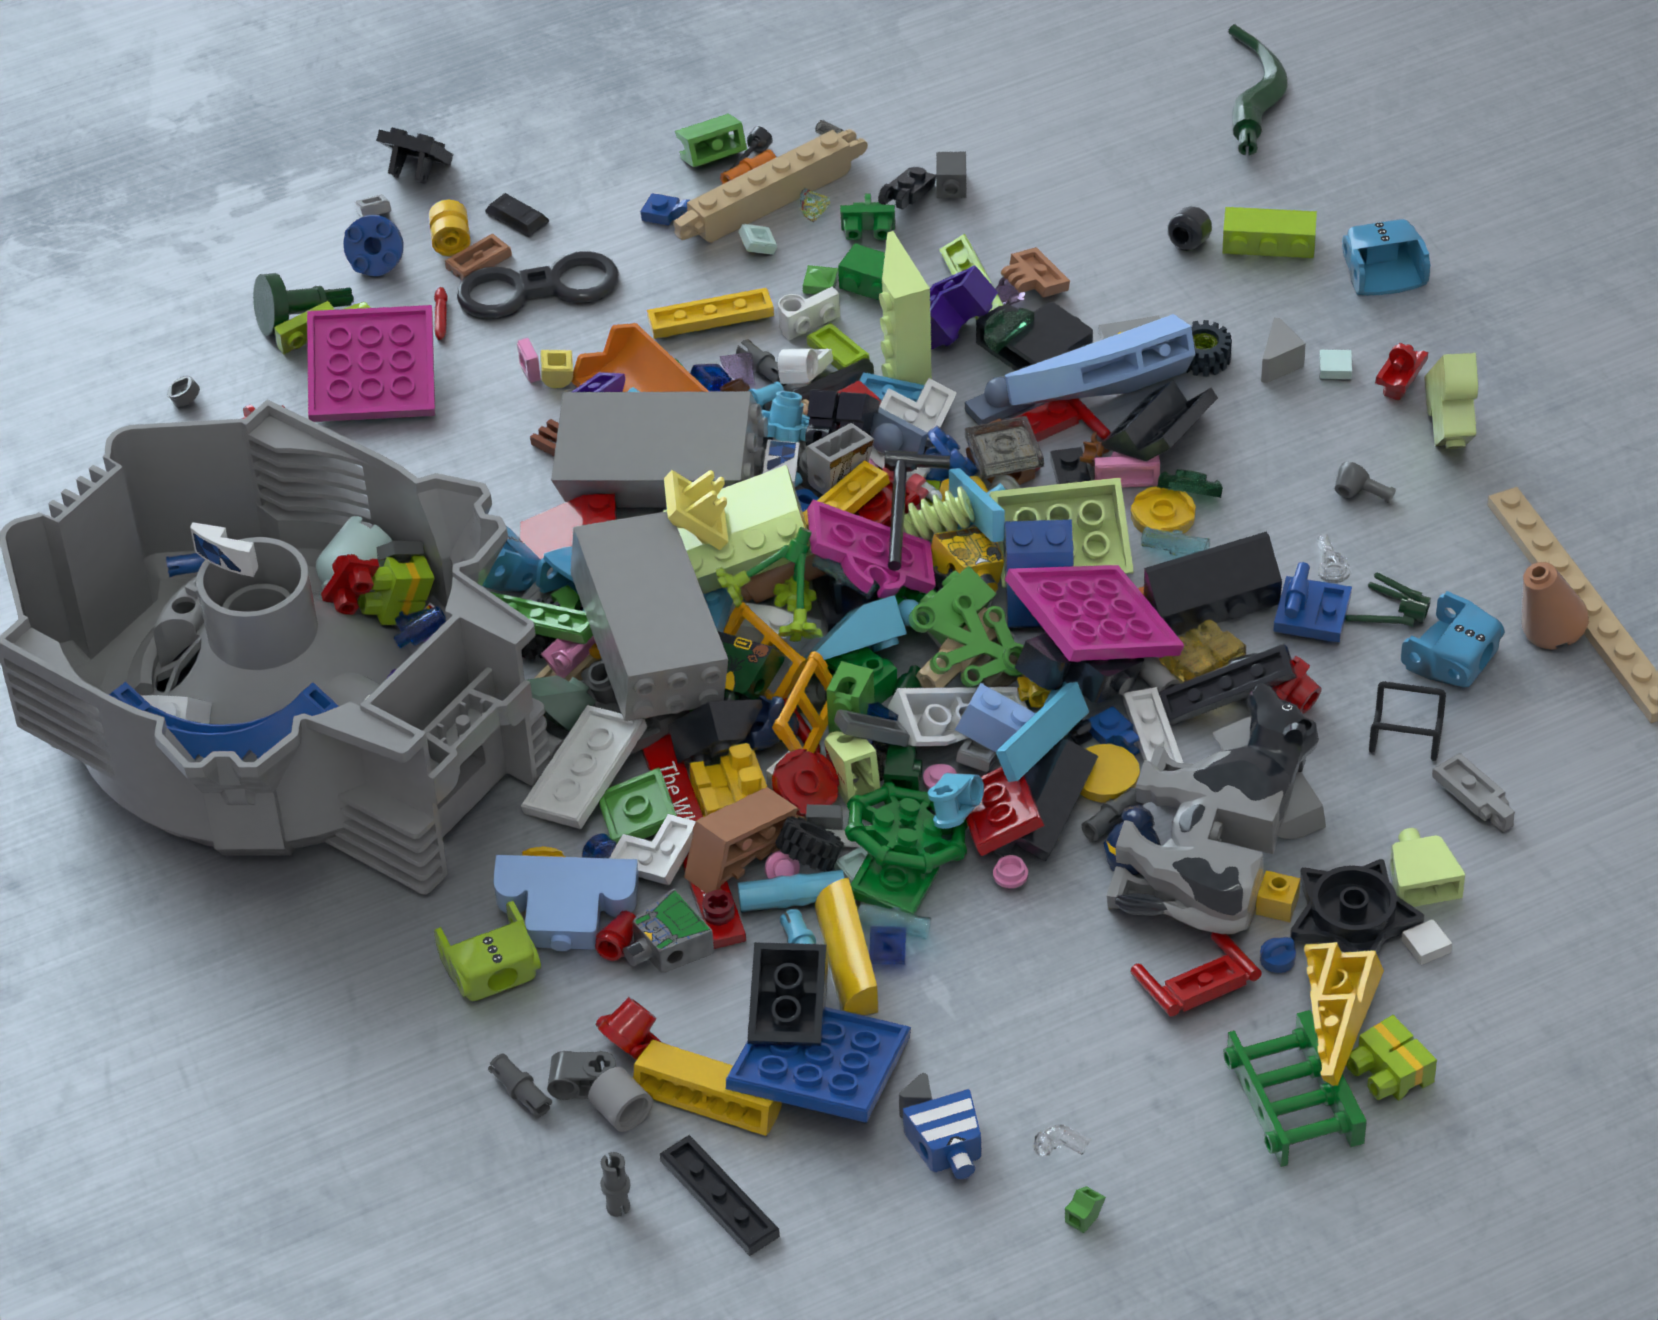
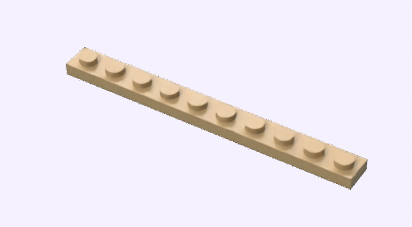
[1487,487,1658,723]

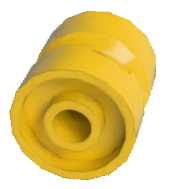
[428,199,471,257]

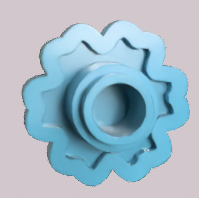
[761,391,810,442]

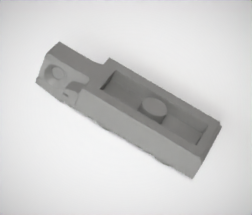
[1432,753,1515,832]

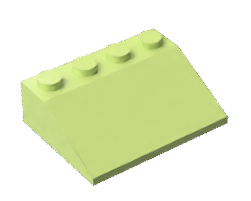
[879,231,932,385]
[663,465,814,594]
[989,478,1134,588]

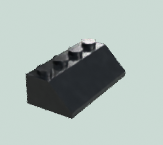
[1144,531,1282,636]

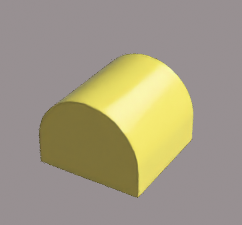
[540,350,573,388]

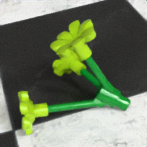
[715,527,822,642]

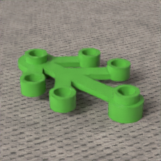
[909,592,1024,687]

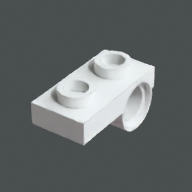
[778,287,840,341]
[778,349,833,387]

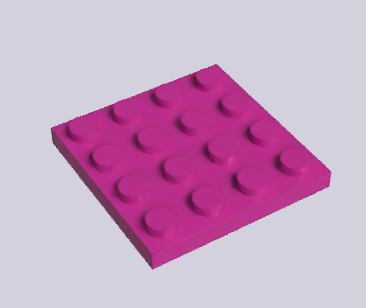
[307,305,435,422]
[1005,565,1184,662]

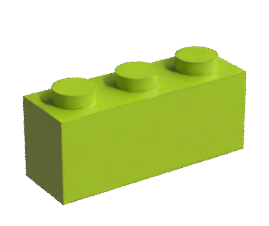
[1222,207,1317,258]

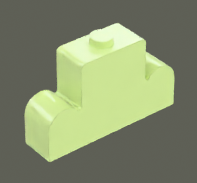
[1424,353,1478,449]

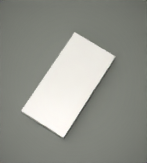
[521,705,647,829]

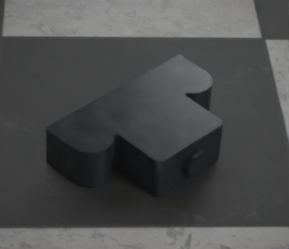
[976,302,1093,371]
[1015,632,1144,704]

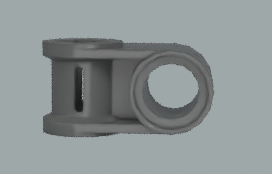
[547,1051,616,1100]

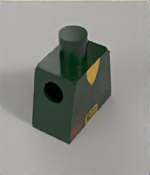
[718,631,785,701]

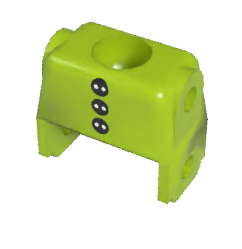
[434,901,541,1001]

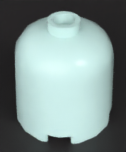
[316,516,400,600]

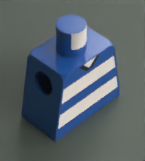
[903,1089,982,1179]

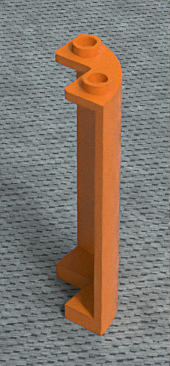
[571,323,709,392]

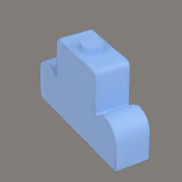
[494,855,639,951]

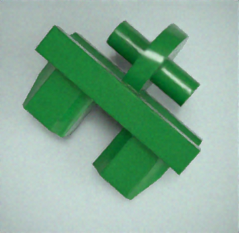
[840,193,896,240]

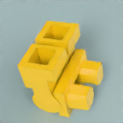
[690,743,767,817]

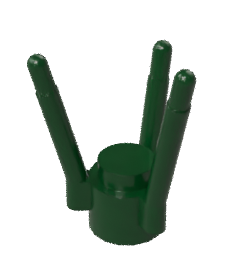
[1345,572,1431,627]

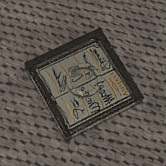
[965,416,1044,479]

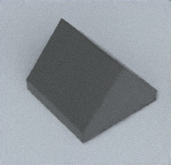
[899,1072,932,1119]

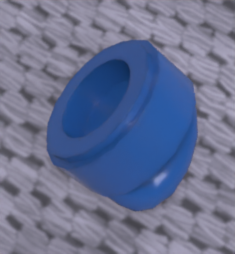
[1260,937,1296,973]

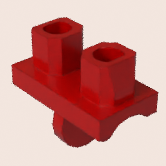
[1375,343,1429,400]
[321,554,380,615]

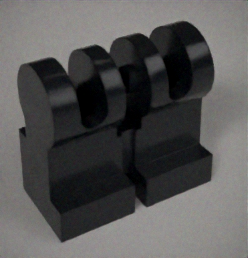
[805,390,880,446]

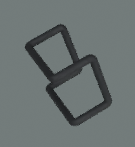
[1369,681,1446,761]

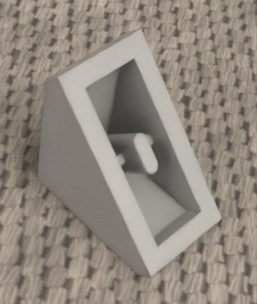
[1261,317,1306,383]

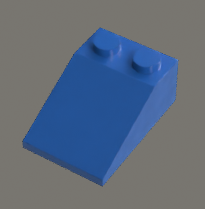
[1003,519,1074,628]

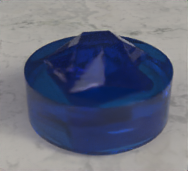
[582,833,617,858]

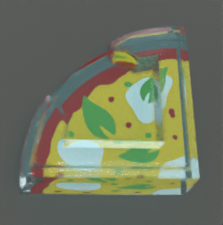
[800,188,830,222]

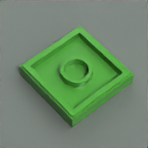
[599,768,677,847]

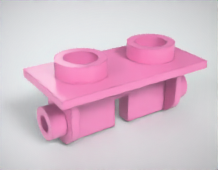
[541,636,596,678]

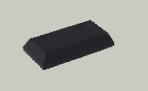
[485,193,549,237]

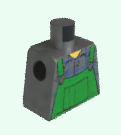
[623,889,714,973]

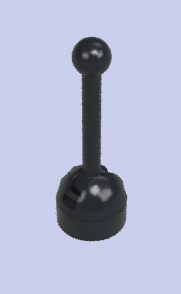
[722,126,773,173]

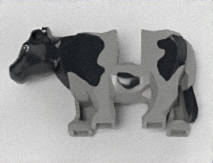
[1106,683,1319,934]

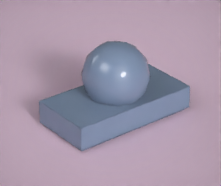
[965,377,1035,427]
[870,407,928,455]

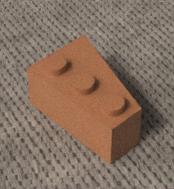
[684,787,797,893]

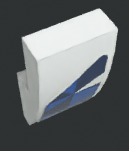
[763,440,800,488]
[190,523,258,577]

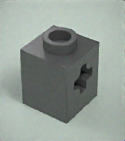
[936,151,967,198]

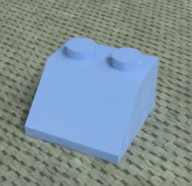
[955,683,1036,752]

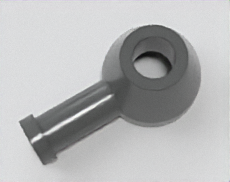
[1334,461,1396,503]

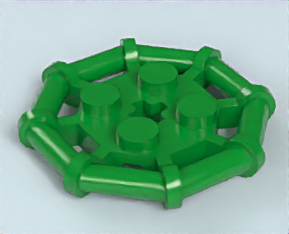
[845,782,968,874]

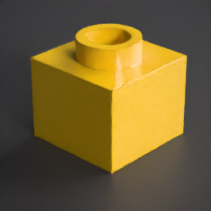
[1256,870,1301,923]

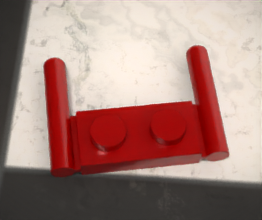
[1006,398,1111,472]
[1130,932,1262,1017]

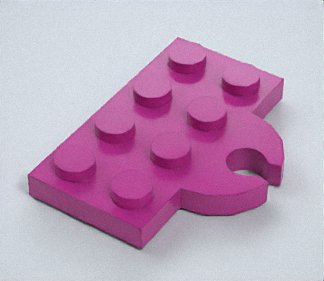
[807,500,935,598]

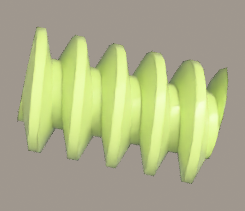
[904,486,975,541]

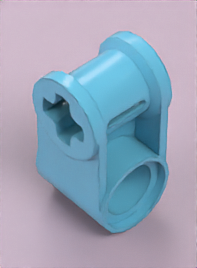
[928,773,984,829]

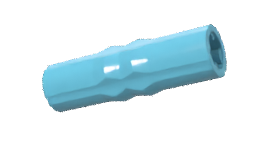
[737,870,844,912]

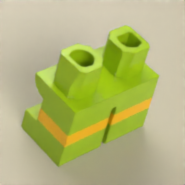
[358,556,435,625]
[1346,1015,1437,1101]

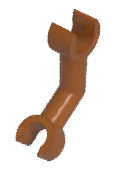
[1080,432,1110,467]

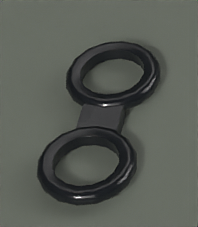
[457,251,619,319]

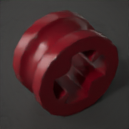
[702,890,735,925]

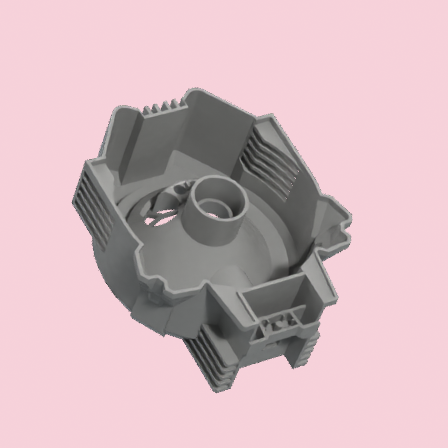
[0,399,551,895]

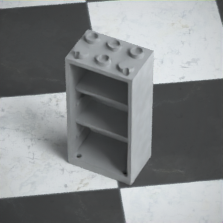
[551,391,768,508]
[571,511,728,721]

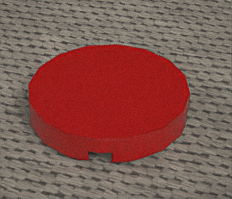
[772,749,840,817]

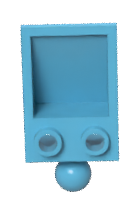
[804,595,919,660]

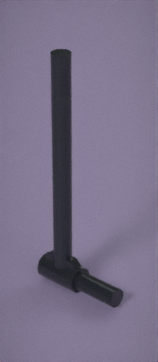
[884,450,950,571]

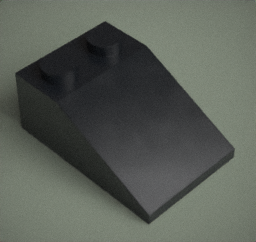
[747,942,828,1046]

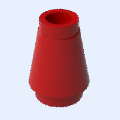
[595,911,636,961]

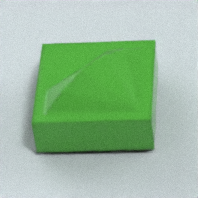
[802,265,838,295]

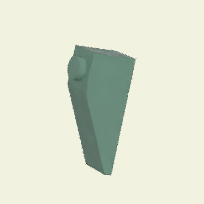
[527,675,596,732]

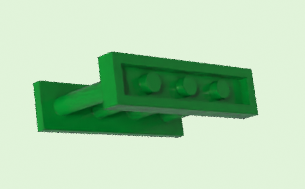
[1223,1010,1367,1167]

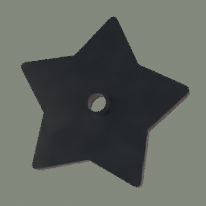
[1290,859,1424,954]

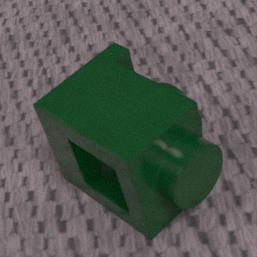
[884,744,923,791]

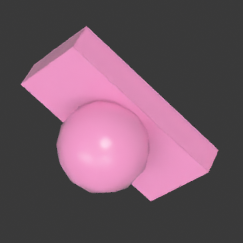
[1094,451,1160,488]

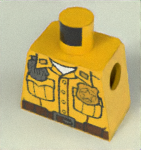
[931,527,1004,593]

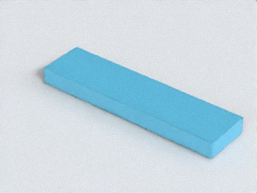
[949,468,1005,542]
[996,682,1089,782]

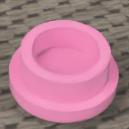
[923,764,957,791]
[765,850,800,879]
[993,855,1028,888]

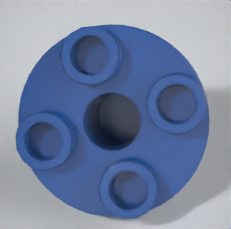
[343,215,404,276]
[925,425,979,482]

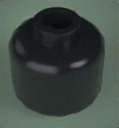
[1167,206,1212,251]

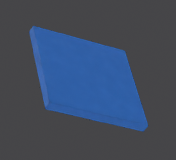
[726,1007,911,1123]

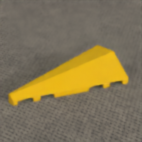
[1304,942,1384,1086]

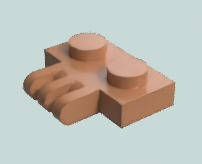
[1001,247,1070,298]

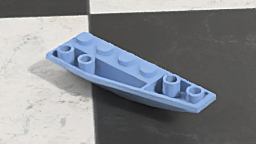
[1005,314,1196,405]

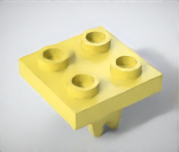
[664,470,728,550]

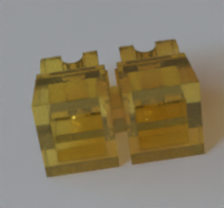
[1159,620,1246,682]

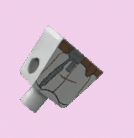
[807,423,874,495]

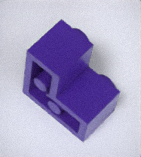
[930,265,998,350]

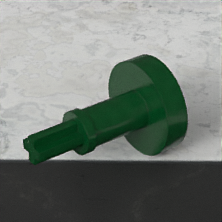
[253,273,354,336]

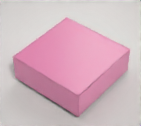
[517,338,541,383]

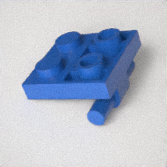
[1273,562,1352,642]

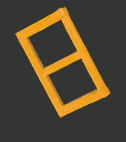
[723,602,807,700]
[772,651,833,753]

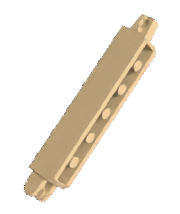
[674,129,868,243]

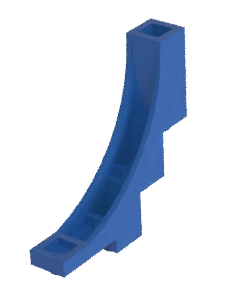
[109,682,338,761]

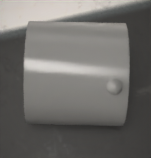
[588,1067,653,1132]

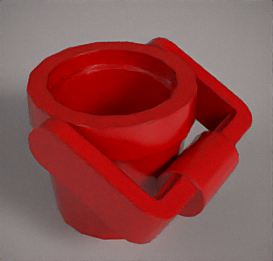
[1272,656,1322,714]
[596,997,661,1059]

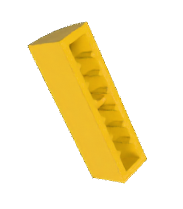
[815,877,878,1015]
[633,1040,782,1136]

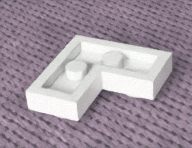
[879,378,957,448]
[609,814,696,885]

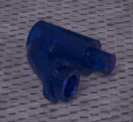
[393,605,446,649]

